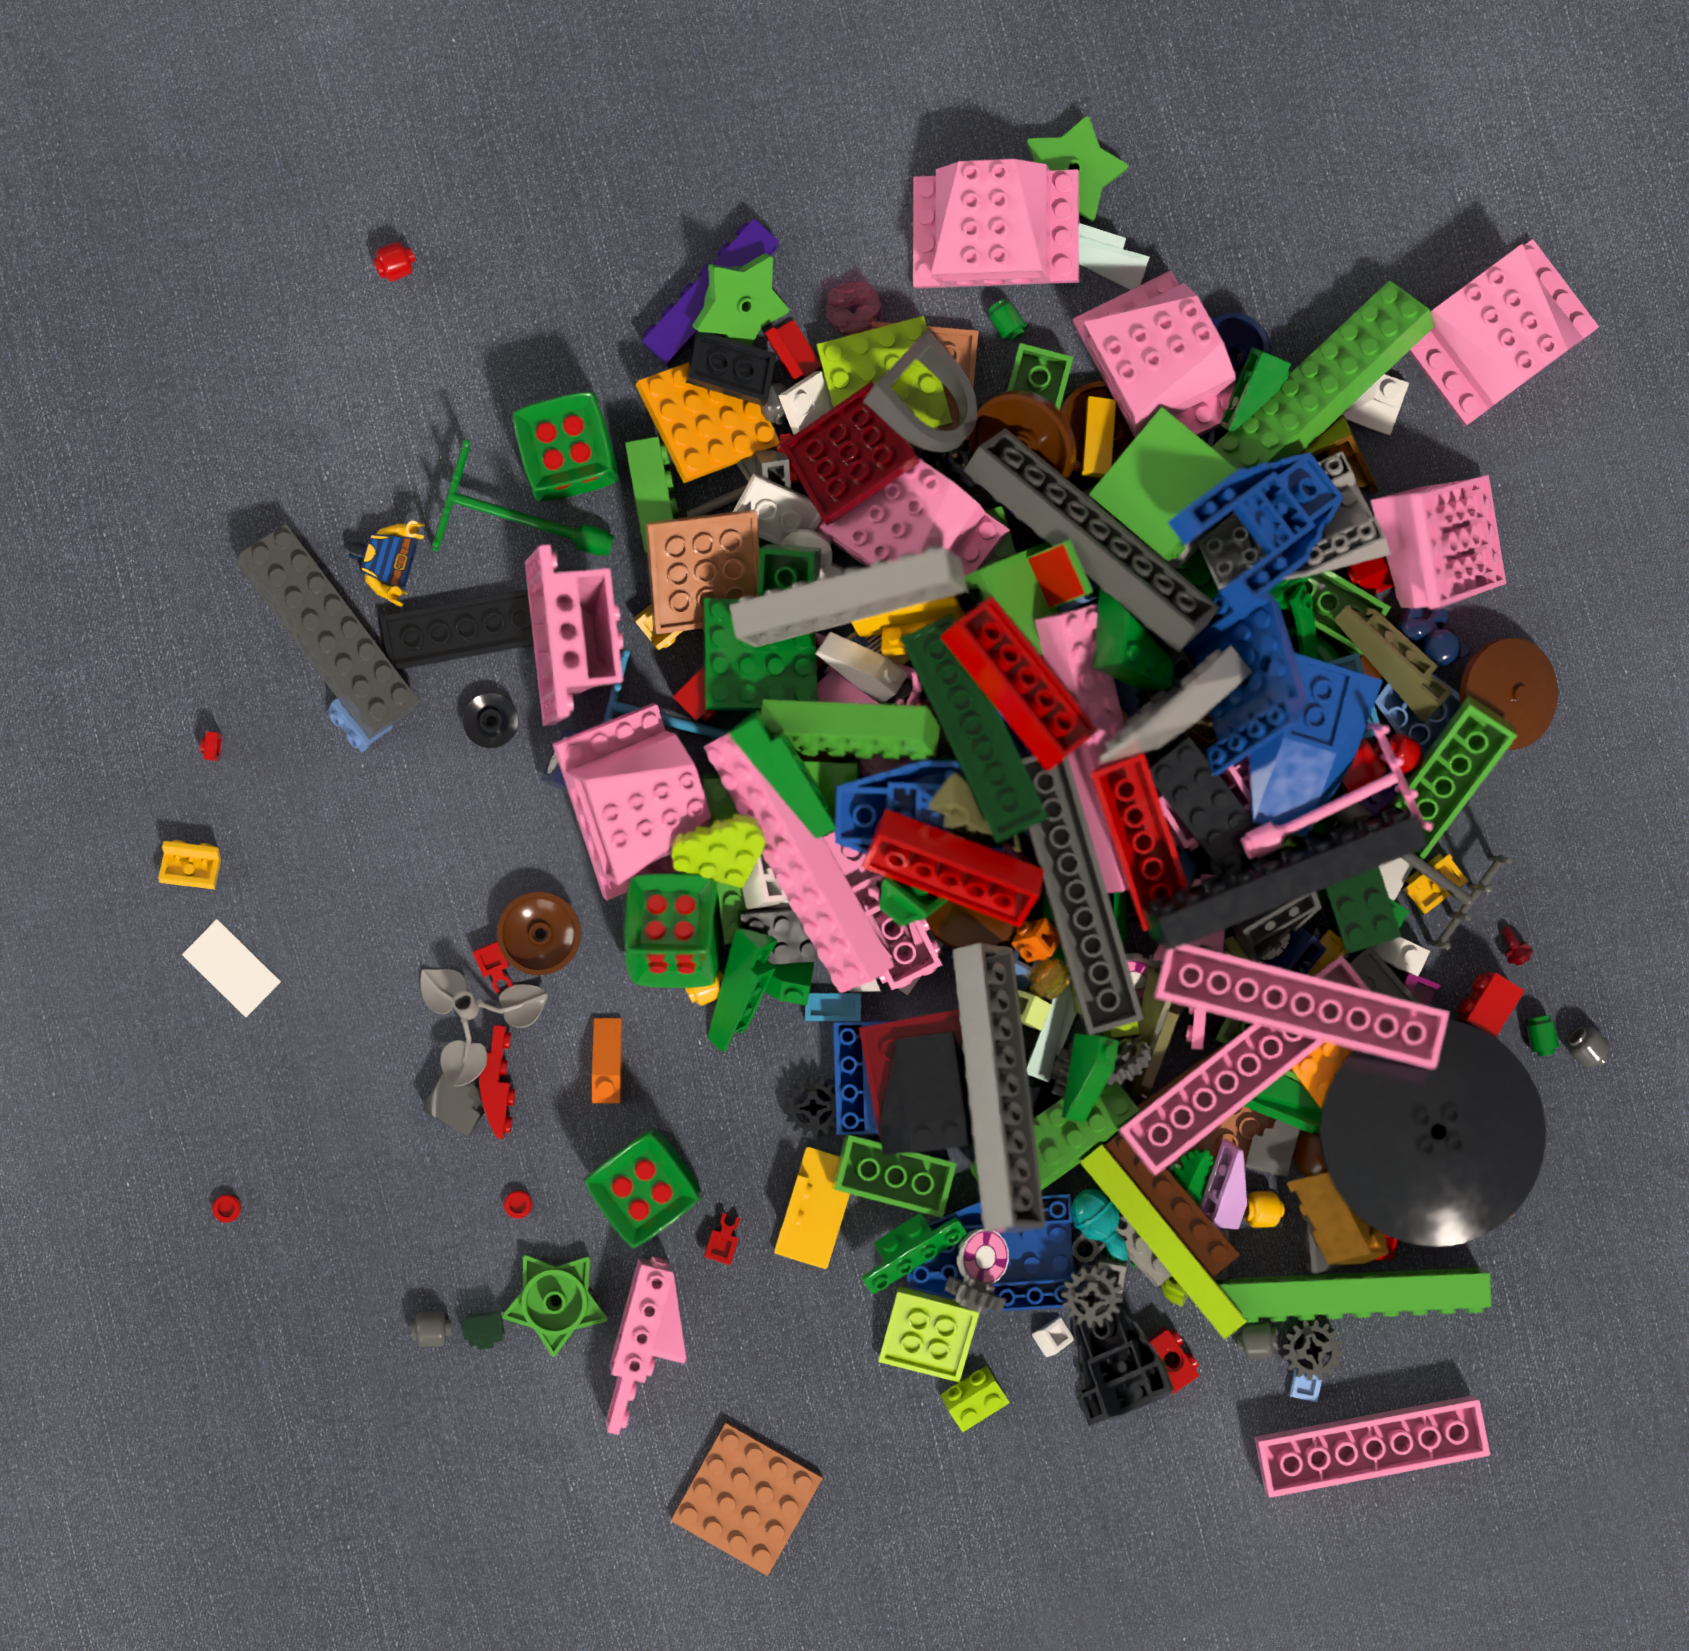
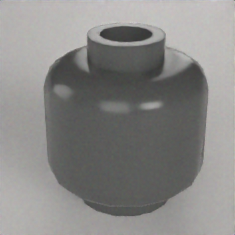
[759,383,788,425]
[1568,1027,1610,1068]
[411,1310,452,1348]
[1237,1322,1280,1360]

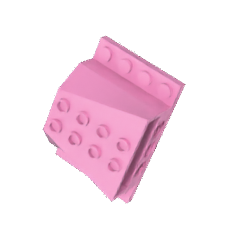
[913,159,1079,288]
[1408,239,1599,427]
[1072,270,1236,438]
[815,459,1010,600]
[1371,475,1506,609]
[525,545,623,726]
[553,703,711,900]

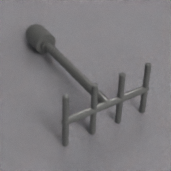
[1333,794,1513,950]

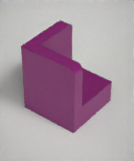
[1402,973,1440,1007]

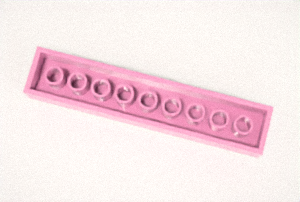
[1035,604,1129,893]
[704,732,894,993]
[1153,944,1449,1069]
[1117,955,1371,1175]

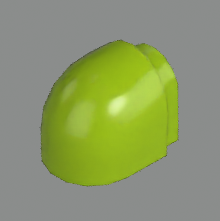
[1161,1275,1188,1307]

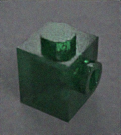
[462,1310,506,1350]

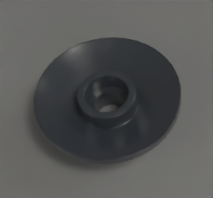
[463,693,519,748]

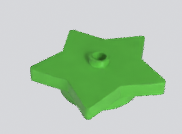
[1027,116,1128,222]
[693,253,790,346]
[502,1254,608,1357]

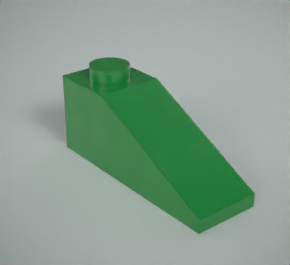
[1219,347,1291,432]
[765,962,814,1006]
[1061,1034,1119,1122]

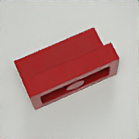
[765,319,822,384]

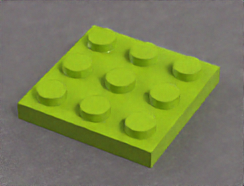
[878,1286,979,1382]

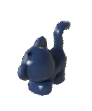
[1395,607,1471,670]

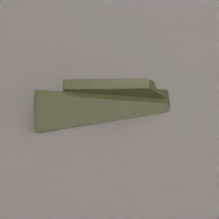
[1334,605,1453,721]
[929,773,1022,852]
[1126,967,1182,1100]

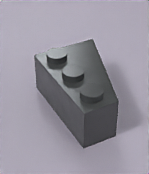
[1232,892,1321,964]

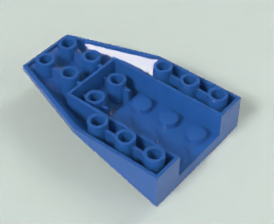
[1248,653,1383,837]
[907,1192,1078,1312]

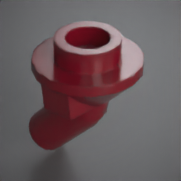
[1501,927,1533,966]

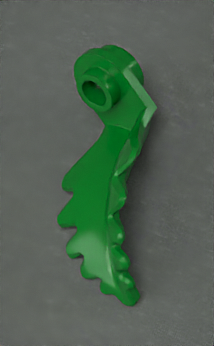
[1172,1149,1215,1206]

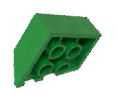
[1094,588,1173,692]

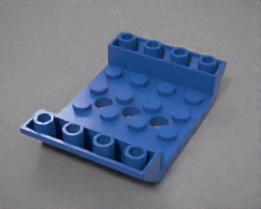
[1182,591,1308,776]

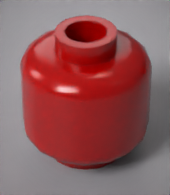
[372,241,416,282]
[1381,733,1423,774]

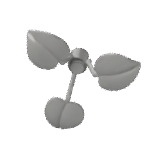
[421,969,548,1087]

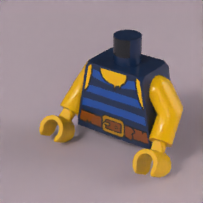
[348,521,425,607]

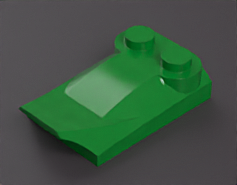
[879,877,948,927]

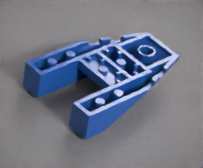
[1167,452,1344,614]
[835,760,1005,855]

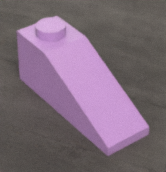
[1200,1139,1247,1229]

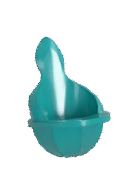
[1071,1189,1128,1260]

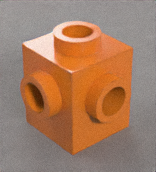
[1011,917,1060,963]

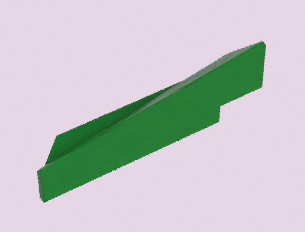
[729,711,836,839]
[708,929,778,1053]
[1244,1075,1321,1134]

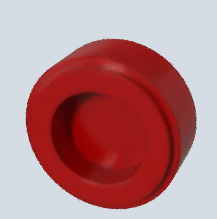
[504,1190,533,1219]
[212,1194,242,1223]

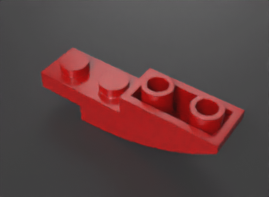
[479,1025,516,1139]

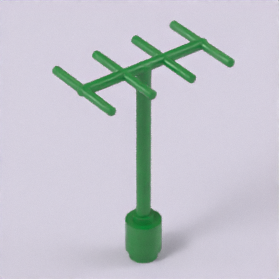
[432,440,615,557]

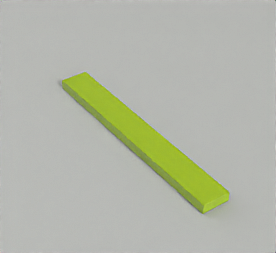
[1080,1144,1247,1340]

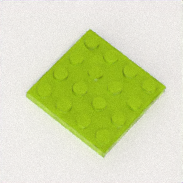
[817,316,953,429]

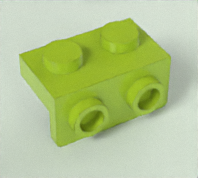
[940,1366,1010,1432]

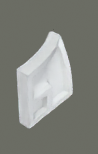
[778,371,833,435]
[1340,374,1409,436]

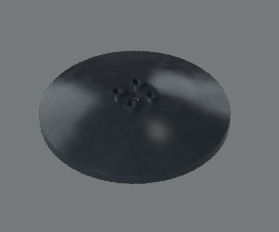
[1319,1020,1546,1246]

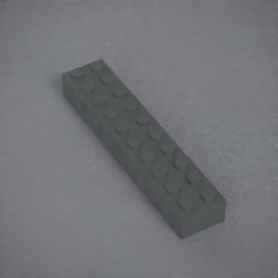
[964,428,1220,652]
[1021,754,1143,1035]
[953,943,1046,1233]

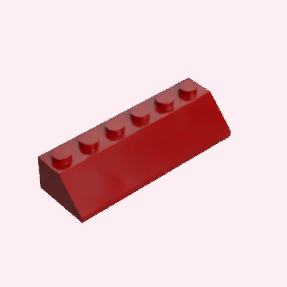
[940,596,1099,772]
[1090,753,1188,931]
[861,809,1045,927]

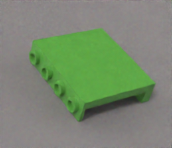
[1089,407,1237,561]
[965,541,1059,660]

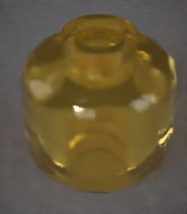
[1029,958,1070,1000]

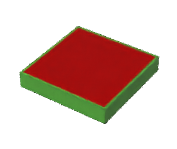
[1027,540,1093,609]

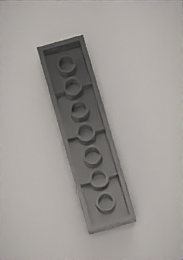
[237,524,419,740]

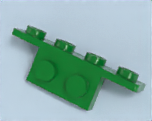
[861,1213,967,1294]

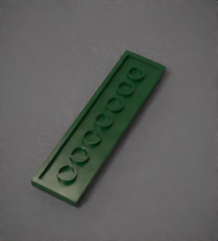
[901,614,1049,843]

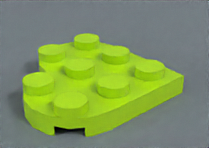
[671,814,765,888]

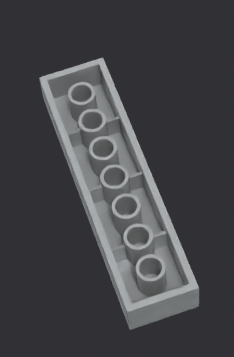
[730,546,967,647]

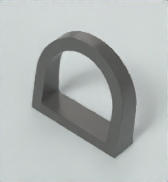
[863,329,978,452]

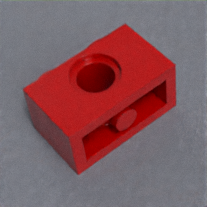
[1148,1326,1200,1395]

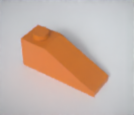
[592,1018,622,1103]

